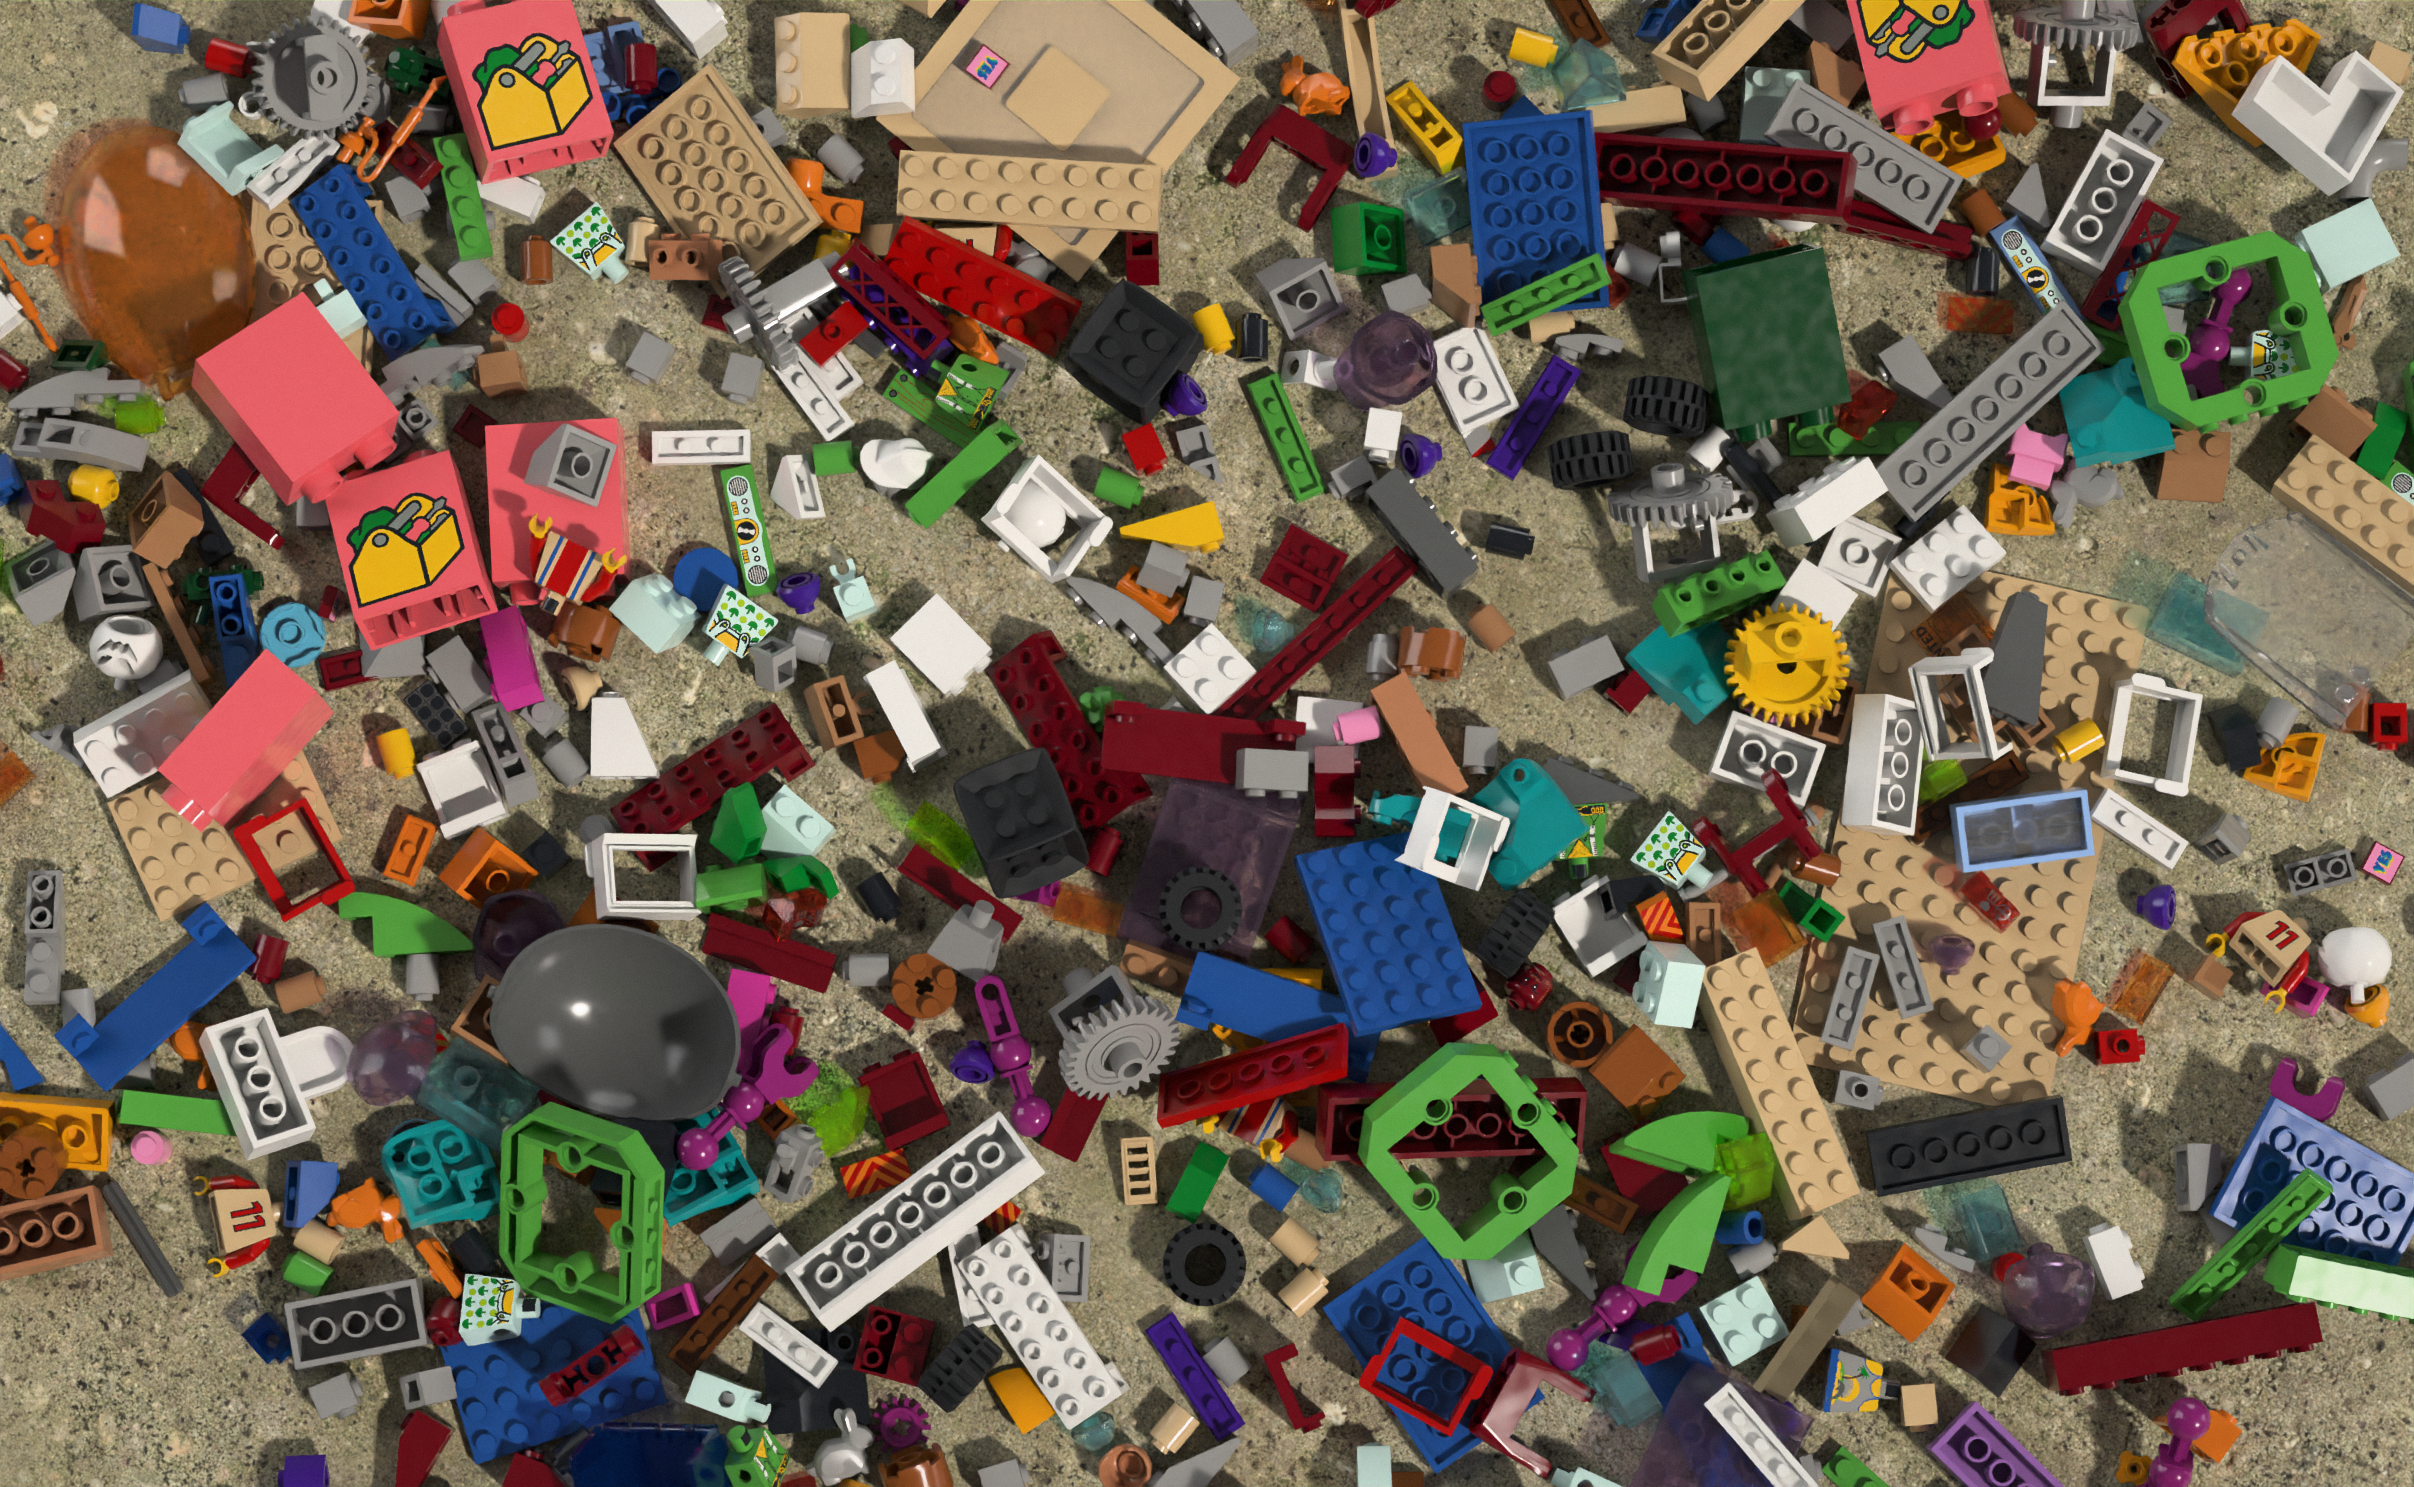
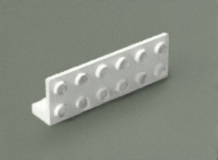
[958,1223,1130,1430]

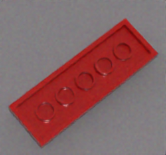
[883,215,1082,358]
[1157,1022,1349,1129]

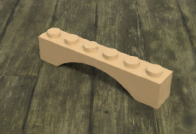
[1337,0,1398,183]

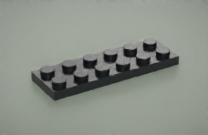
[1865,1094,2072,1197]

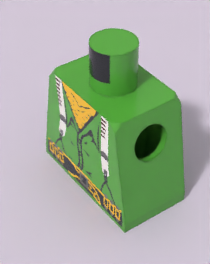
[926,354,1010,433]
[1554,803,1607,880]
[724,1425,790,1487]

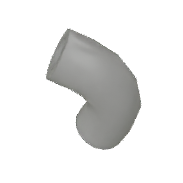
[2339,138,2408,204]

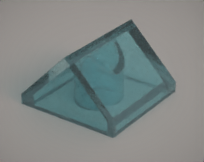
[1551,37,1626,111]
[1401,166,1472,247]
[1952,1183,2024,1263]

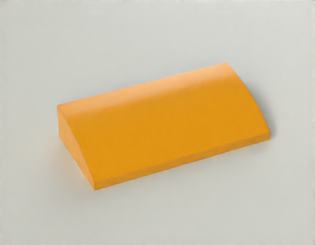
[1890,109,2006,179]
[0,1092,115,1172]

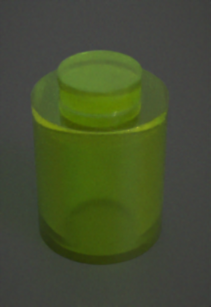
[115,400,166,435]
[1919,759,1968,803]

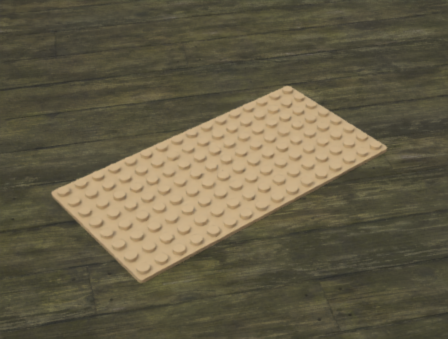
[1792,552,2149,1107]

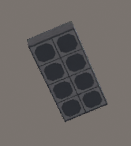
[403,679,471,751]

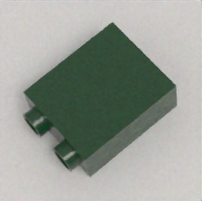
[1681,242,1852,442]

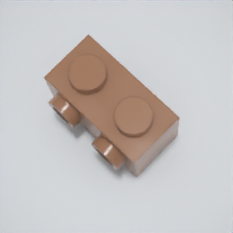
[649,233,723,280]

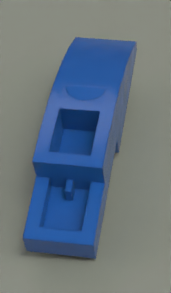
[208,573,260,691]

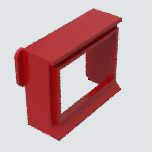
[233,795,355,922]
[1359,1316,1493,1437]

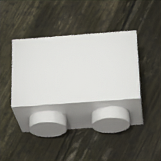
[1362,407,1402,465]

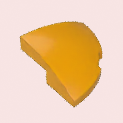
[1984,463,2055,536]
[2243,732,2326,803]
[988,1368,1056,1435]

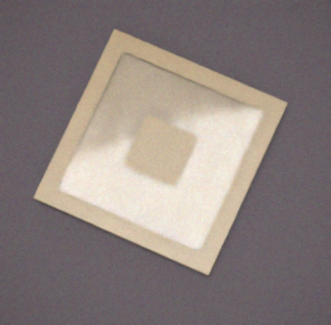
[876,0,1241,282]

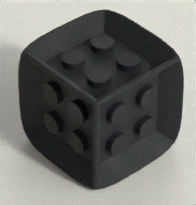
[1064,278,1204,425]
[953,748,1089,899]

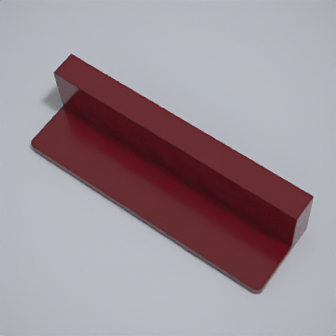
[895,844,1024,946]
[702,913,838,994]
[1040,1086,1108,1162]

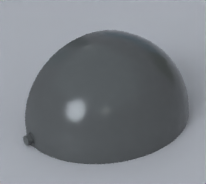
[486,924,742,1123]

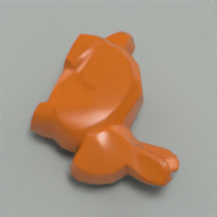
[1279,55,1351,116]
[946,314,1000,366]
[2051,977,2105,1058]
[164,1020,219,1092]
[325,1176,404,1243]

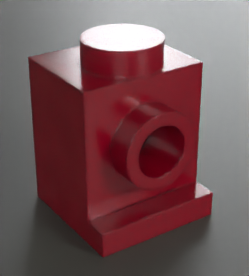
[1603,669,1652,717]

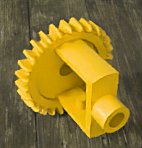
[1724,603,1850,727]

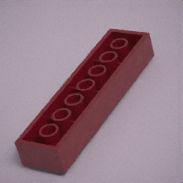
[1595,132,1858,226]
[1315,1077,1588,1161]
[2041,1302,2323,1396]

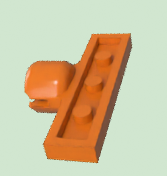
[785,158,866,233]

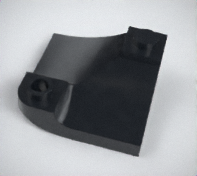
[763,1326,871,1435]

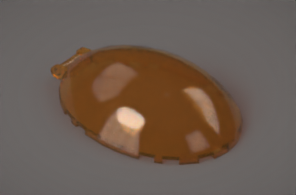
[58,126,258,402]

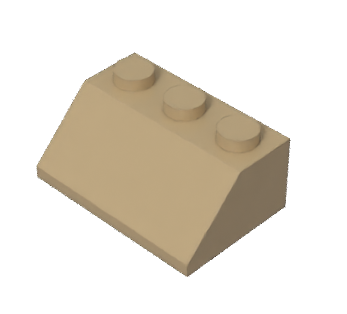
[774,12,851,120]

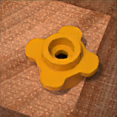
[2115,1451,2152,1486]

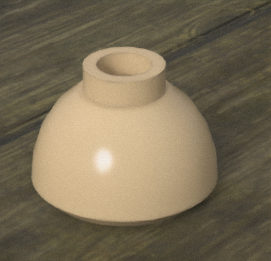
[560,667,603,711]

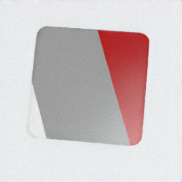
[1463,425,1495,458]

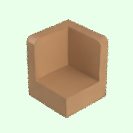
[2186,952,2233,1000]

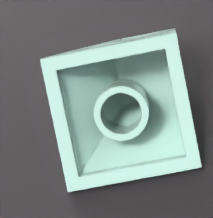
[1466,1230,1545,1304]

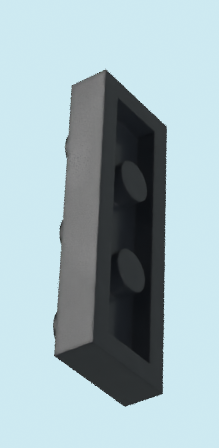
[173,467,237,567]

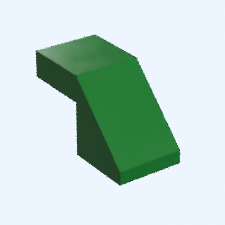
[2355,401,2409,480]
[763,855,840,901]
[1768,880,1845,944]
[1165,1141,1230,1224]

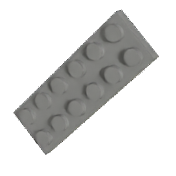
[1763,79,1964,235]

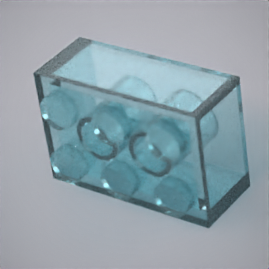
[2144,572,2268,678]
[416,1036,541,1154]

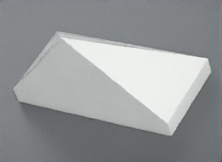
[769,454,825,520]

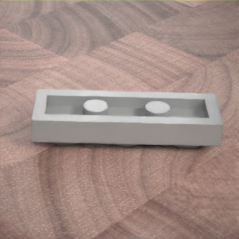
[1871,915,1934,1020]
[1819,946,1880,1051]

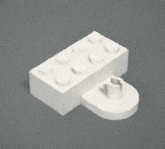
[199,1008,356,1161]

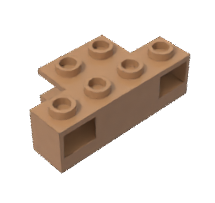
[1939,623,2056,752]

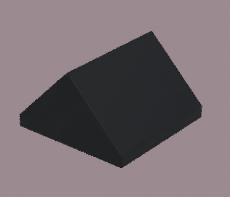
[1944,1304,2037,1398]

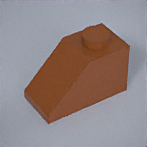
[853,729,907,785]

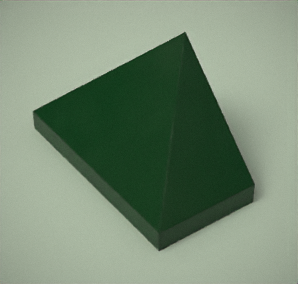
[50,339,111,371]

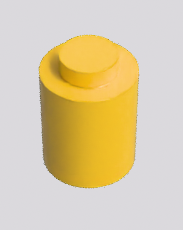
[1508,27,1559,68]
[1191,303,1236,356]
[2051,717,2105,765]
[376,728,418,780]

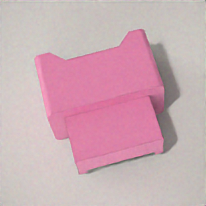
[2004,423,2069,491]

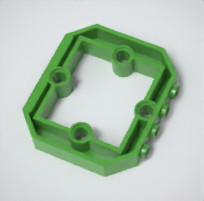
[2118,231,2339,434]
[1358,1042,1579,1260]
[498,1102,665,1324]

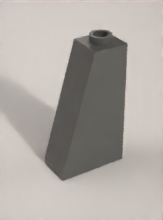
[1966,591,2048,731]

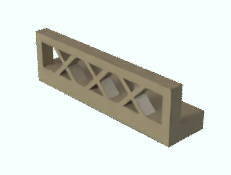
[1753,1275,1861,1404]

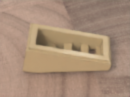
[1120,1136,1158,1206]

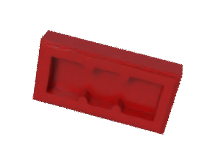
[798,300,869,369]

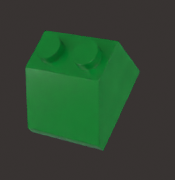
[1331,202,1407,276]

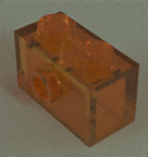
[1731,887,1808,969]

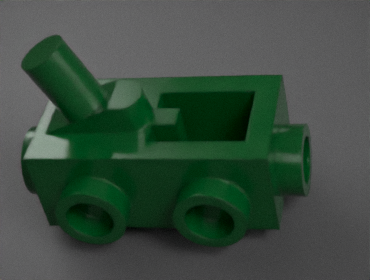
[384,45,454,105]
[182,564,264,627]

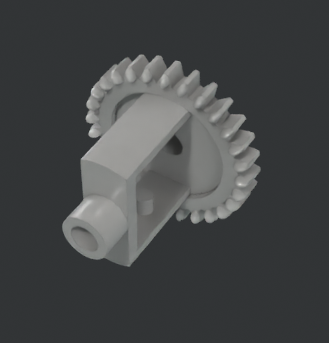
[2013,0,2139,128]
[251,16,377,140]
[718,251,851,373]
[1607,463,1734,585]
[1048,964,1181,1100]

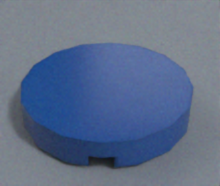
[673,547,739,613]

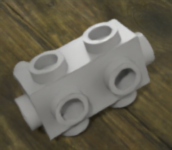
[763,1124,824,1203]

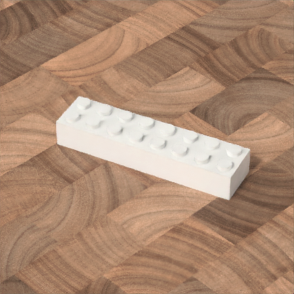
[784,1111,1045,1332]

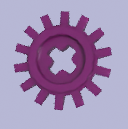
[871,1397,931,1454]

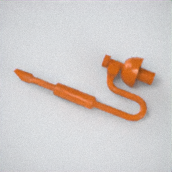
[335,75,447,183]
[0,216,61,354]

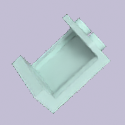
[177,101,285,196]
[2294,198,2400,294]

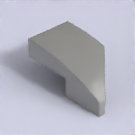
[1175,423,1223,484]
[29,723,88,771]

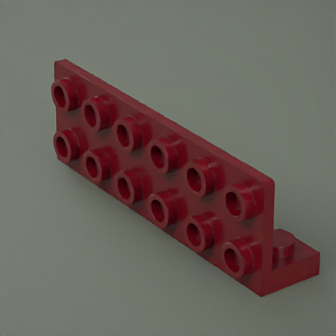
[987,630,1154,834]
[1100,700,1306,785]
[610,703,816,873]

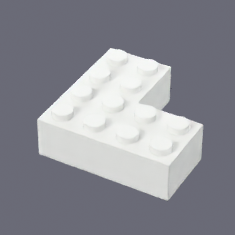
[2231,51,2404,196]

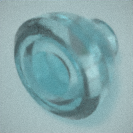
[1251,607,1294,652]
[1299,1169,1343,1213]
[1070,1412,1116,1456]

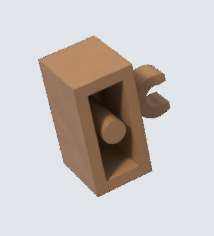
[473,334,529,399]
[802,675,874,752]

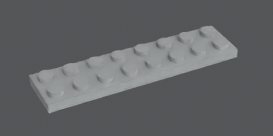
[1876,300,2106,522]

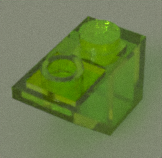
[903,800,975,872]
[807,1085,871,1158]

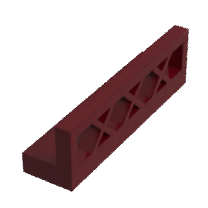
[2079,196,2181,332]
[1838,200,1973,262]
[827,237,952,360]

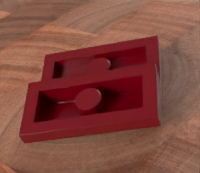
[1259,523,1350,613]

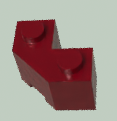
[18,480,106,553]
[1314,746,1361,837]

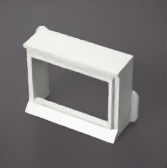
[980,454,1113,584]
[1908,647,2013,762]
[863,660,948,773]
[2100,673,2203,797]
[1394,786,1510,892]
[584,833,702,921]

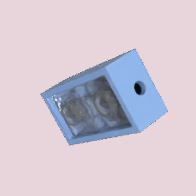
[1949,787,2095,873]

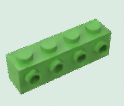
[1650,550,1787,638]

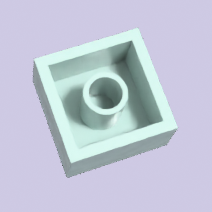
[609,573,702,654]
[1632,940,1706,1028]
[1696,1276,1790,1367]

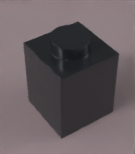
[522,831,573,880]

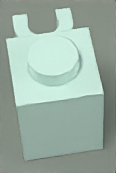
[313,278,367,340]
[829,558,877,623]

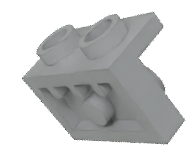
[1036,1234,1091,1302]

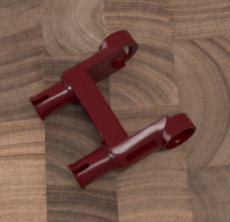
[1691,768,1823,899]

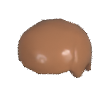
[1098,1443,1152,1487]

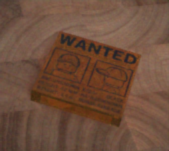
[1909,591,1995,682]

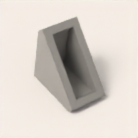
[2001,163,2051,234]

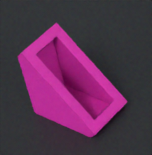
[2260,976,2330,1019]
[645,1283,703,1331]

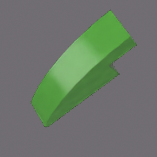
[338,892,478,958]
[1609,1111,1750,1179]
[1621,1171,1732,1296]

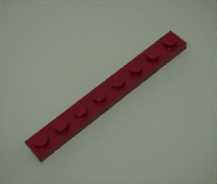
[1212,545,1419,720]

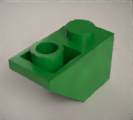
[709,782,767,864]

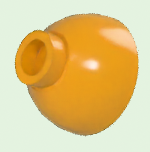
[2344,984,2390,1028]

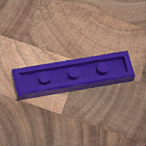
[1485,354,1582,482]
[1145,1312,1245,1442]

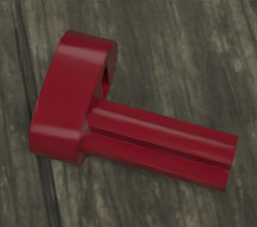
[1670,211,1725,247]

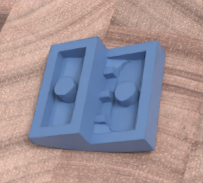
[583,21,644,95]

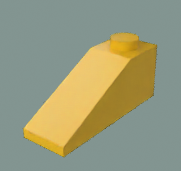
[1385,80,1466,178]
[1119,501,1224,554]

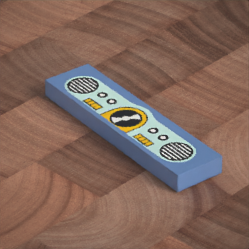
[1988,215,2087,322]

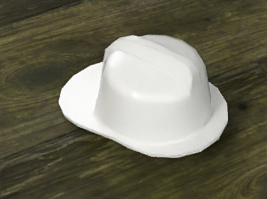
[860,438,934,490]

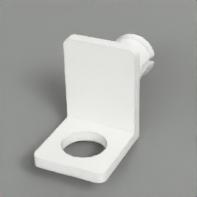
[1280,350,1351,391]

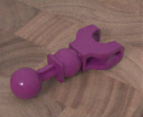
[2180,268,2253,399]
[975,974,1052,1137]
[676,1023,819,1171]
[2270,1057,2345,1122]
[1546,1239,1698,1371]
[2135,1397,2211,1487]

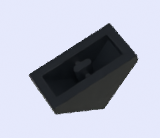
[2206,703,2262,774]

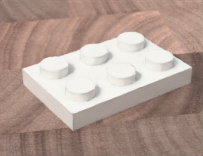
[1889,504,2007,614]

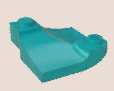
[2059,357,2176,468]
[1624,619,1737,725]
[1467,758,1591,892]
[1367,789,1472,864]
[663,1107,761,1228]
[381,1110,501,1230]

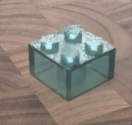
[1588,1350,1663,1429]

